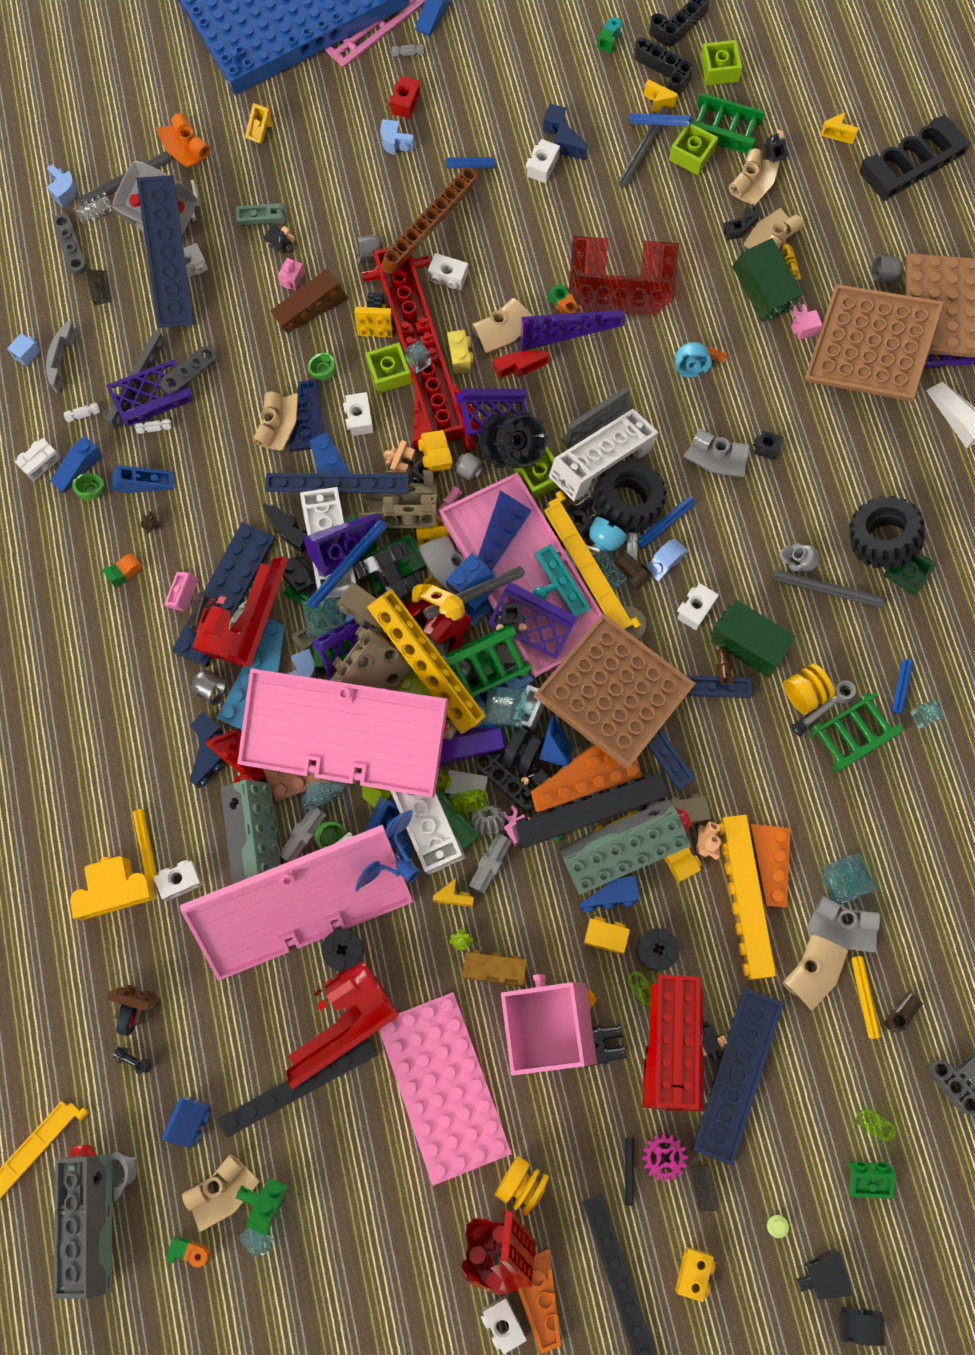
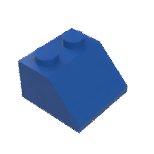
[446,553,495,611]
[364,796,410,849]
[161,1096,212,1148]

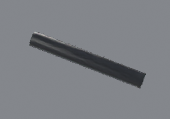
[625,1138,634,1206]

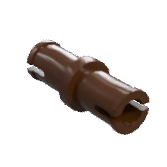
[716,648,733,685]

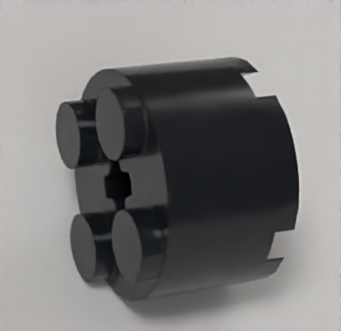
[636,928,679,972]
[322,929,364,972]
[839,1307,885,1346]

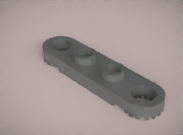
[53,214,87,275]
[161,346,216,394]

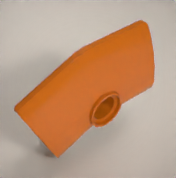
[155,113,211,168]

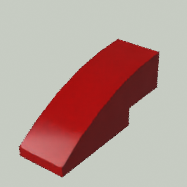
[492,350,550,380]

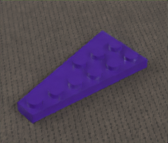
[520,310,625,351]

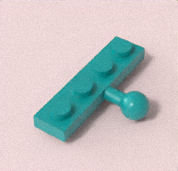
[533,544,591,617]

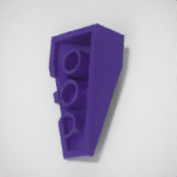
[303,513,380,577]
[439,727,506,768]

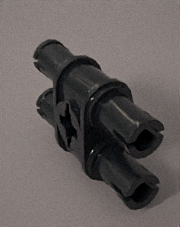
[550,495,598,549]
[567,1024,627,1069]

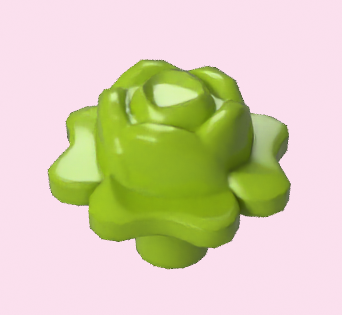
[449,929,473,951]

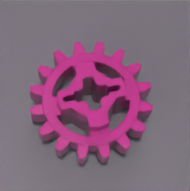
[641,1133,688,1182]

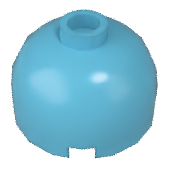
[675,342,712,377]
[589,517,627,552]

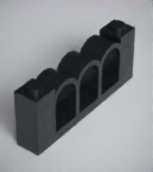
[859,114,970,202]

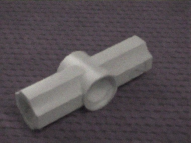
[280,806,327,862]
[469,834,512,894]

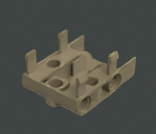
[361,470,438,528]
[330,625,412,690]

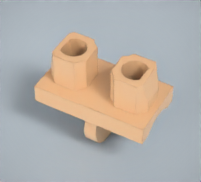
[383,440,416,474]
[696,822,721,860]

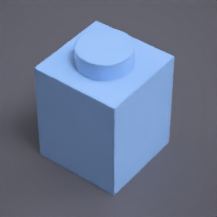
[7,333,40,367]

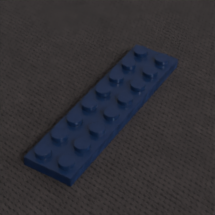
[136,175,194,328]
[172,522,276,668]
[692,988,783,1166]

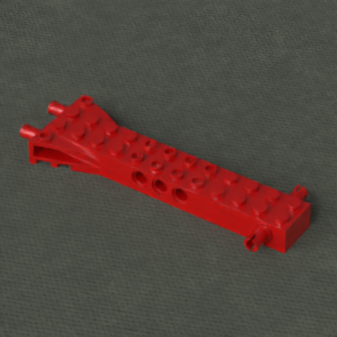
[360,247,483,452]

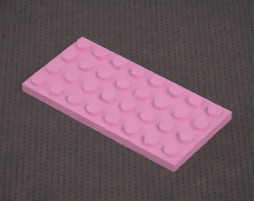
[379,992,512,1186]

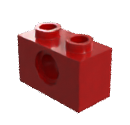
[389,76,421,119]

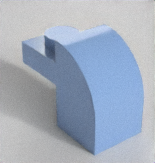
[380,119,414,155]
[47,165,77,208]
[646,539,688,581]
[287,649,317,678]

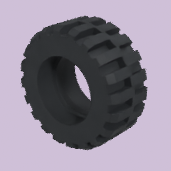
[592,459,667,533]
[849,496,925,569]

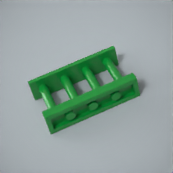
[691,92,765,154]
[442,623,533,699]
[809,692,904,774]

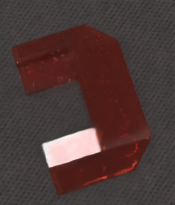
[569,236,679,315]

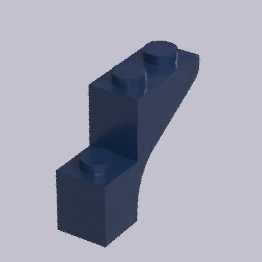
[543,104,588,161]
[190,712,225,789]

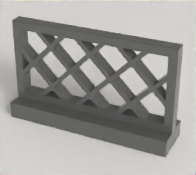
[561,386,630,449]

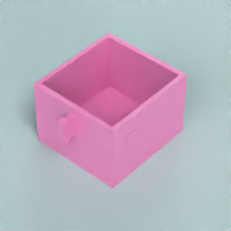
[501,974,597,1076]

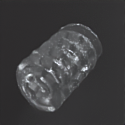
[73,191,112,227]

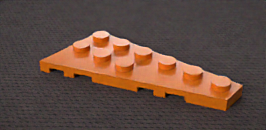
[531,744,642,811]

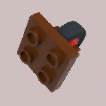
[107,985,161,1036]

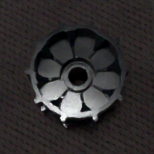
[477,412,549,469]
[353,542,424,599]

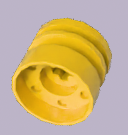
[783,663,835,715]
[494,1155,549,1216]

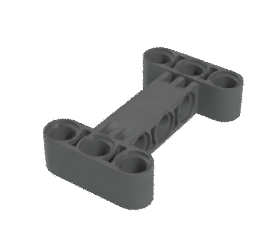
[927,1052,975,1115]

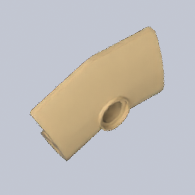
[729,148,780,205]
[744,208,804,249]
[472,298,533,353]
[252,392,298,451]
[782,935,848,1010]
[182,1154,259,1232]

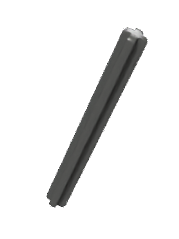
[618,106,669,188]
[77,152,170,208]
[423,566,525,619]
[772,570,884,607]

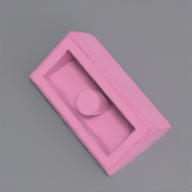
[164,572,198,612]

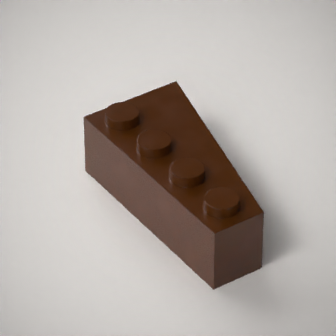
[270,268,349,333]

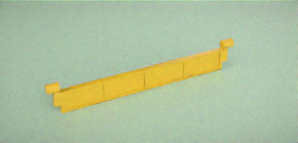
[544,491,642,629]
[0,1101,89,1200]

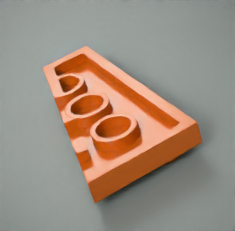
[749,824,790,908]
[518,1248,561,1354]

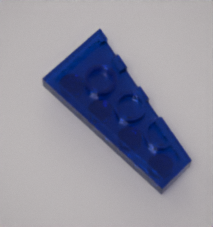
[289,379,324,452]
[478,490,532,571]

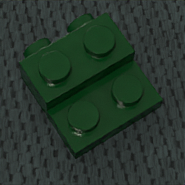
[883,554,937,596]

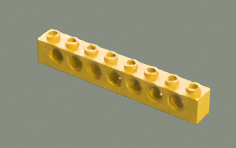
[367,589,486,734]

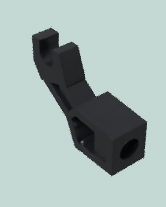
[722,205,760,241]

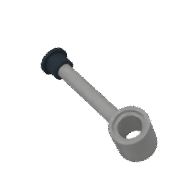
[791,680,856,737]

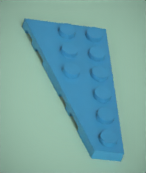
[216,618,286,731]

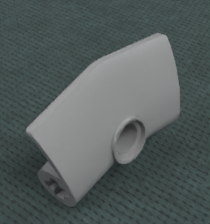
[683,428,749,477]
[418,536,465,595]
[806,896,880,952]

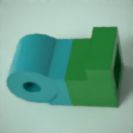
[596,17,622,53]

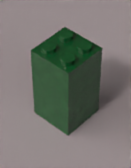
[732,238,803,322]
[710,600,796,678]

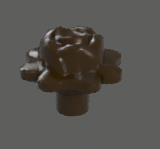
[141,511,161,534]

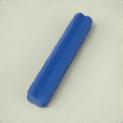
[445,157,495,168]
[892,659,913,714]

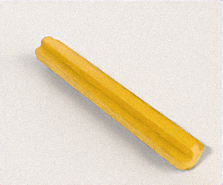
[133,809,157,886]
[851,956,881,1039]

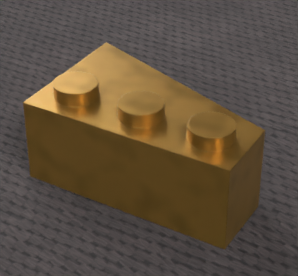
[462,949,527,988]

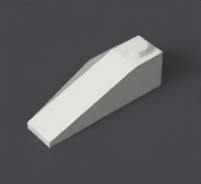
[927,382,975,448]

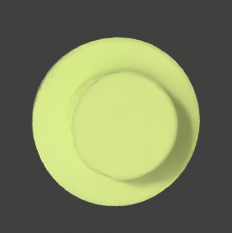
[767,1215,789,1238]

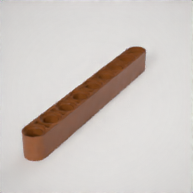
[381,167,477,274]

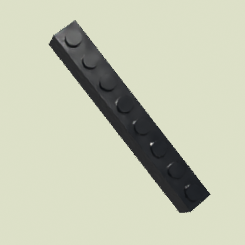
[512,773,670,850]

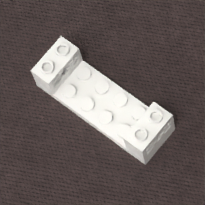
[549,409,659,501]
[300,487,356,606]
[391,791,466,874]

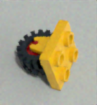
[354,292,393,337]

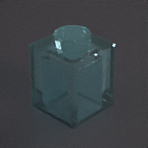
[405,340,431,373]
[911,700,944,729]
[238,1228,274,1258]

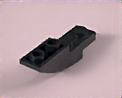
[263,503,308,553]

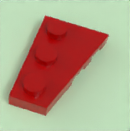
[205,729,266,782]

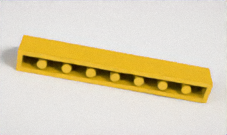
[718,815,776,980]

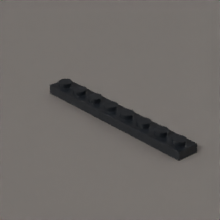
[218,1037,377,1138]
[582,1194,656,1355]

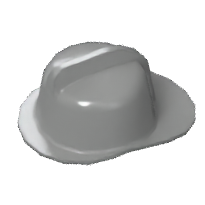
[112,1152,137,1203]

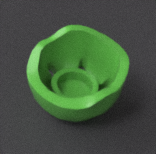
[308,352,336,381]
[72,473,104,501]
[315,821,346,849]

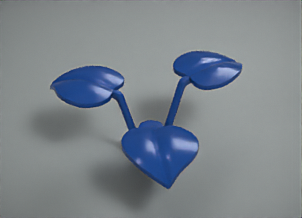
[355,810,420,892]

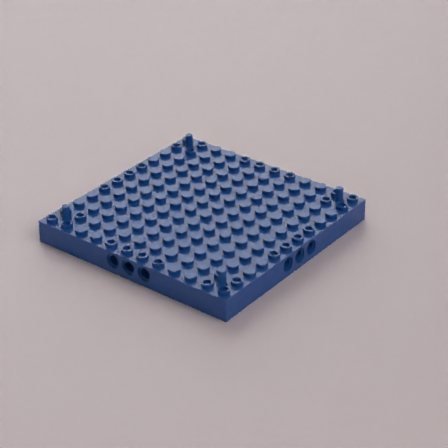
[178,0,409,95]

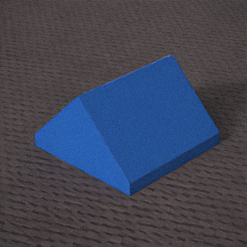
[539,716,573,766]

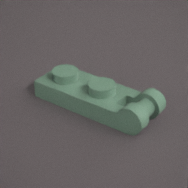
[236,203,285,225]

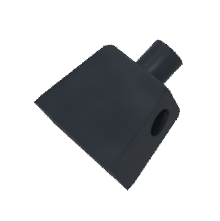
[796,1249,853,1299]

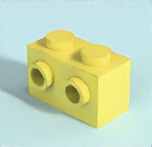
[447,330,474,375]

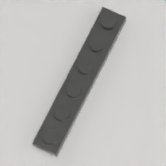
[105,330,165,430]

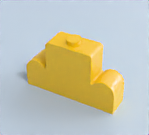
[70,856,157,920]

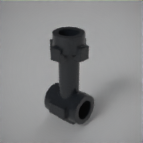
[113,1046,151,1075]

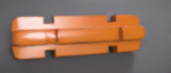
[705,346,727,363]

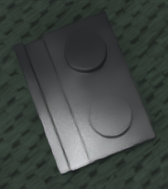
[282,554,316,596]

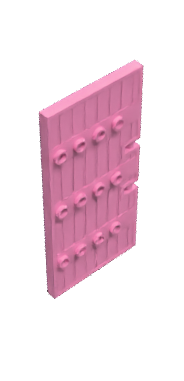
[438,472,603,679]
[237,669,449,798]
[180,825,413,981]

